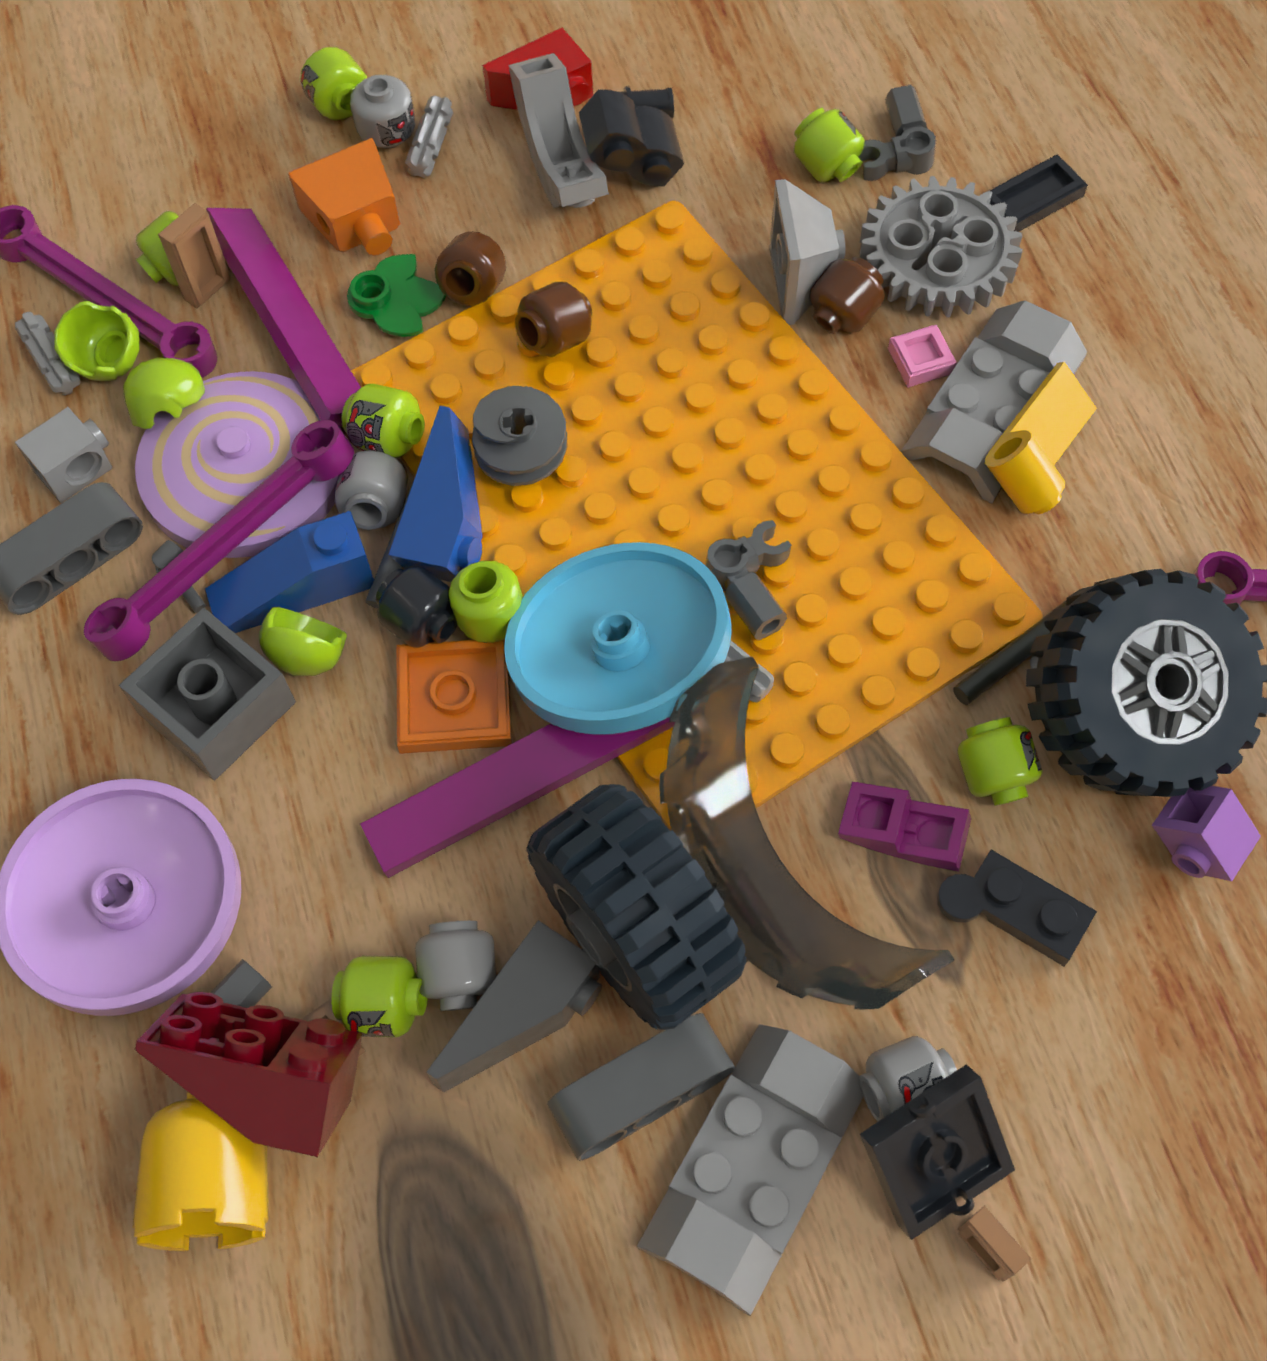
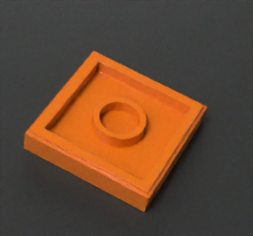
[396,639,512,754]

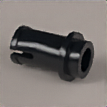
[620,86,674,118]

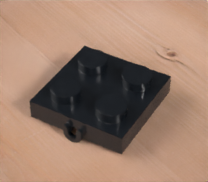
[860,1064,1015,1240]

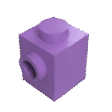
[1152,786,1261,881]

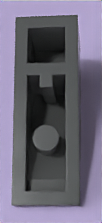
[427,920,602,1092]

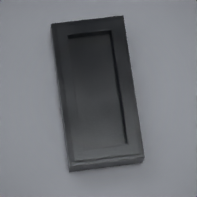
[990,154,1088,232]

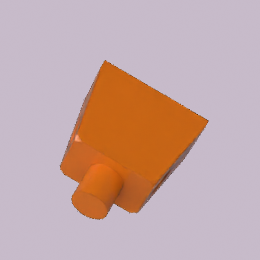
[288,138,400,255]

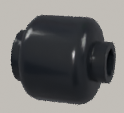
[375,566,458,648]

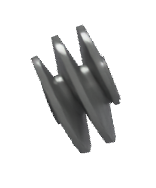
[472,386,567,486]

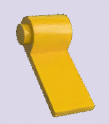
[985,362,1097,514]

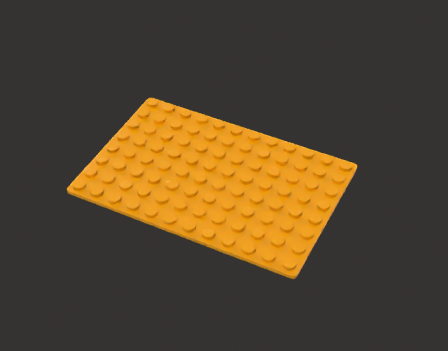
[351,200,1043,849]

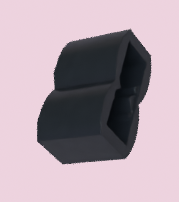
[579,89,685,187]

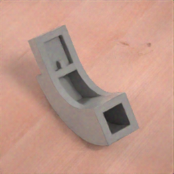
[508,53,609,208]

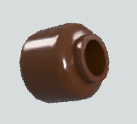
[434,232,506,306]
[810,256,885,334]
[515,281,592,357]

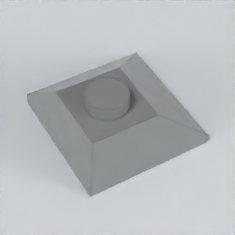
[769,179,845,325]

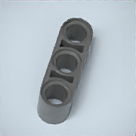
[0,482,143,615]
[547,1013,736,1161]

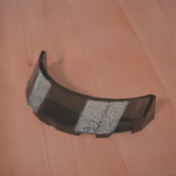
[659,657,955,1010]

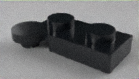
[937,849,1097,967]

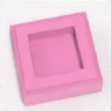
[888,324,957,388]

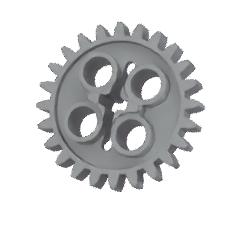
[859,176,1023,317]

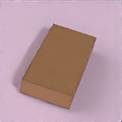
[158,203,231,308]

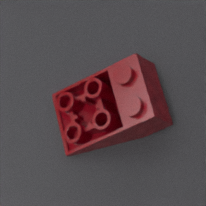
[135,992,363,1157]

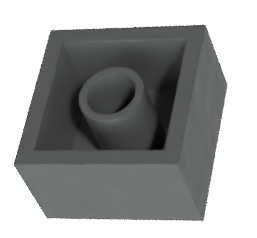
[119,608,296,781]

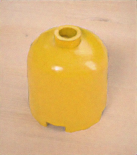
[133,1092,268,1251]

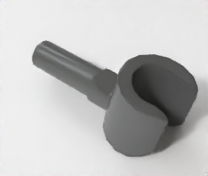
[152,540,206,613]

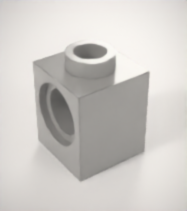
[15,407,113,503]

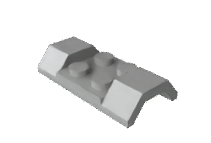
[901,300,1087,503]
[637,1024,863,1316]

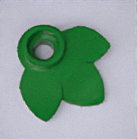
[347,254,447,337]

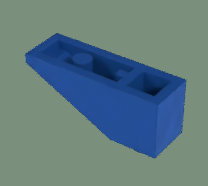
[388,406,483,582]
[205,511,374,633]

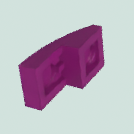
[838,781,971,872]

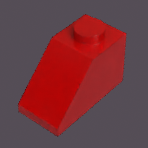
[482,27,593,110]

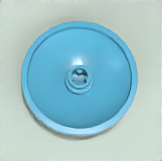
[504,542,732,734]

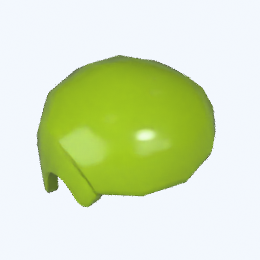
[54,301,140,381]
[123,358,205,429]
[259,607,347,676]

